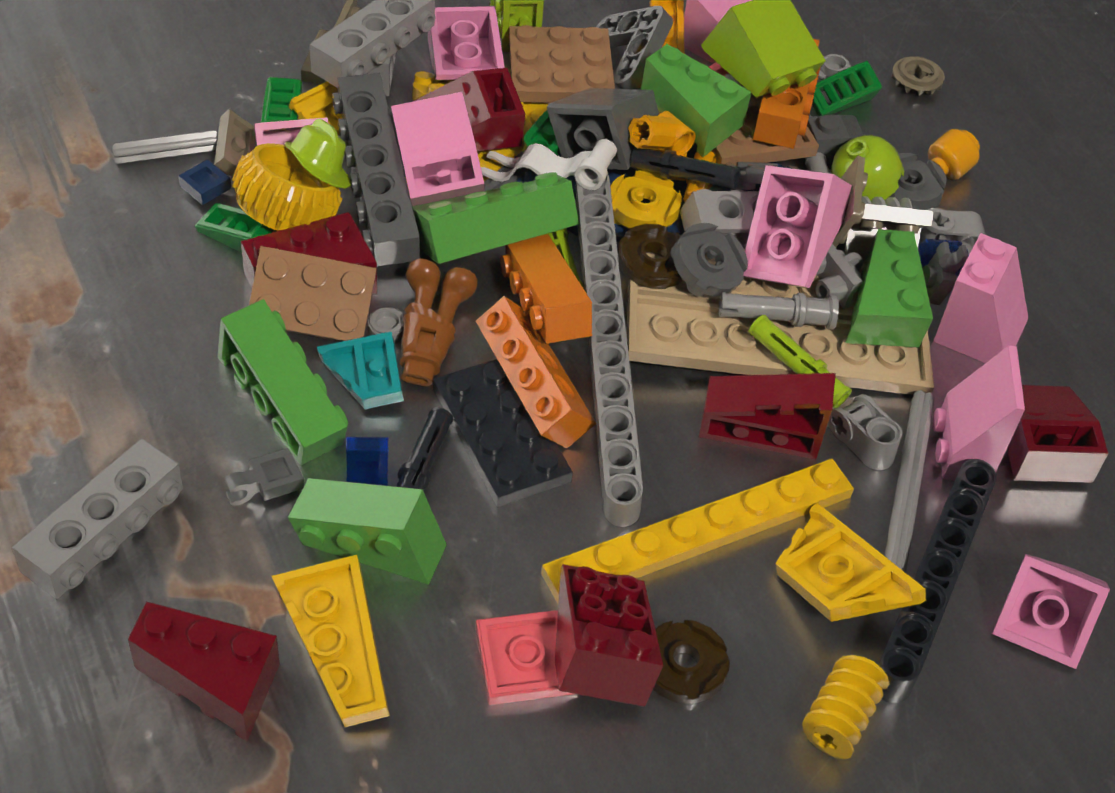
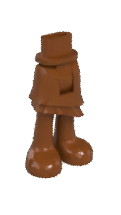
[399,259,478,386]

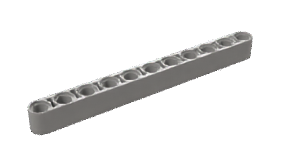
[575,174,643,527]

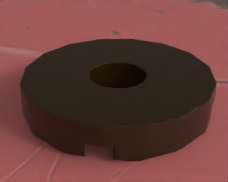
[617,224,683,289]
[653,620,730,704]

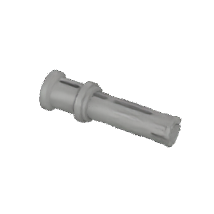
[719,292,839,330]

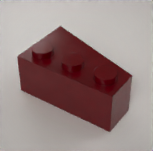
[241,212,377,294]
[698,373,836,460]
[128,601,280,742]

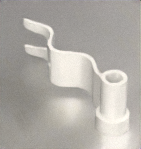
[481,139,617,190]

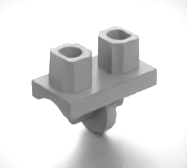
[815,243,864,309]

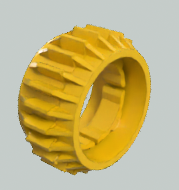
[232,143,343,231]

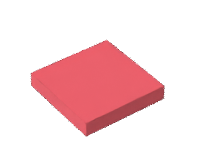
[476,610,574,705]

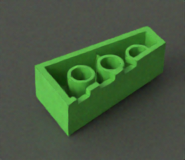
[412,172,579,264]
[218,299,348,465]

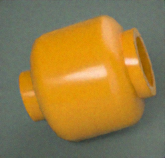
[928,129,980,180]

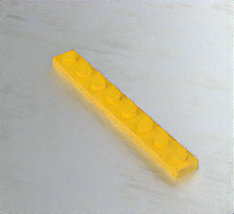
[541,458,854,604]

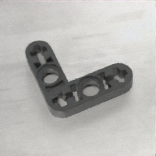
[596,6,673,89]

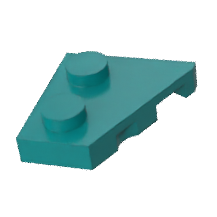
[317,331,404,409]

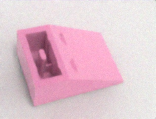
[391,92,485,206]

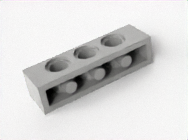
[310,0,436,88]
[680,189,759,248]
[12,438,183,600]

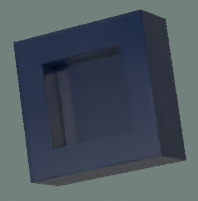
[178,159,231,205]

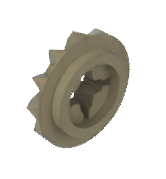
[891,56,945,97]

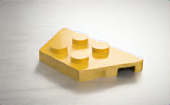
[775,503,926,622]

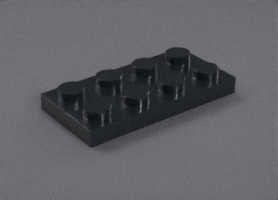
[433,359,573,508]

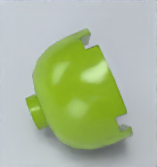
[831,135,905,201]

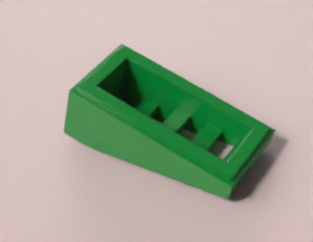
[812,61,882,116]
[261,77,303,123]
[195,203,277,253]

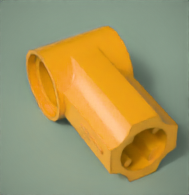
[628,111,696,156]

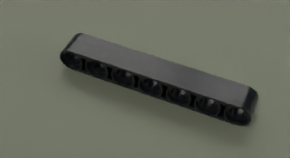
[878,459,997,703]

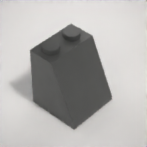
[546,88,659,170]

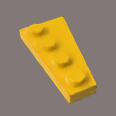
[271,555,390,727]

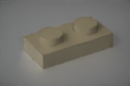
[214,109,256,178]

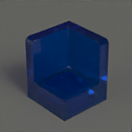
[346,437,389,486]

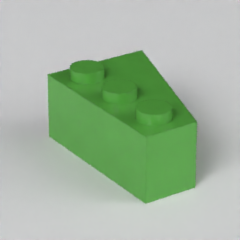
[641,44,751,157]
[845,229,933,347]
[288,478,447,585]

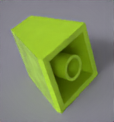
[701,0,826,97]

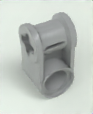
[918,208,986,256]
[828,394,902,470]

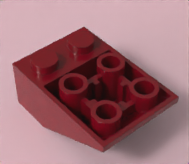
[412,67,526,151]
[1007,385,1108,483]
[555,564,663,707]

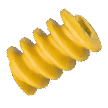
[802,655,889,760]

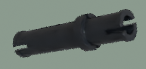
[630,147,741,190]
[396,407,454,490]

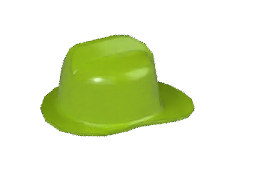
[285,118,351,189]

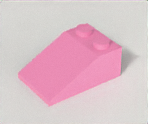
[428,6,505,80]
[743,165,852,288]
[933,345,1025,481]

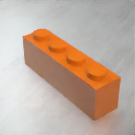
[500,234,592,344]

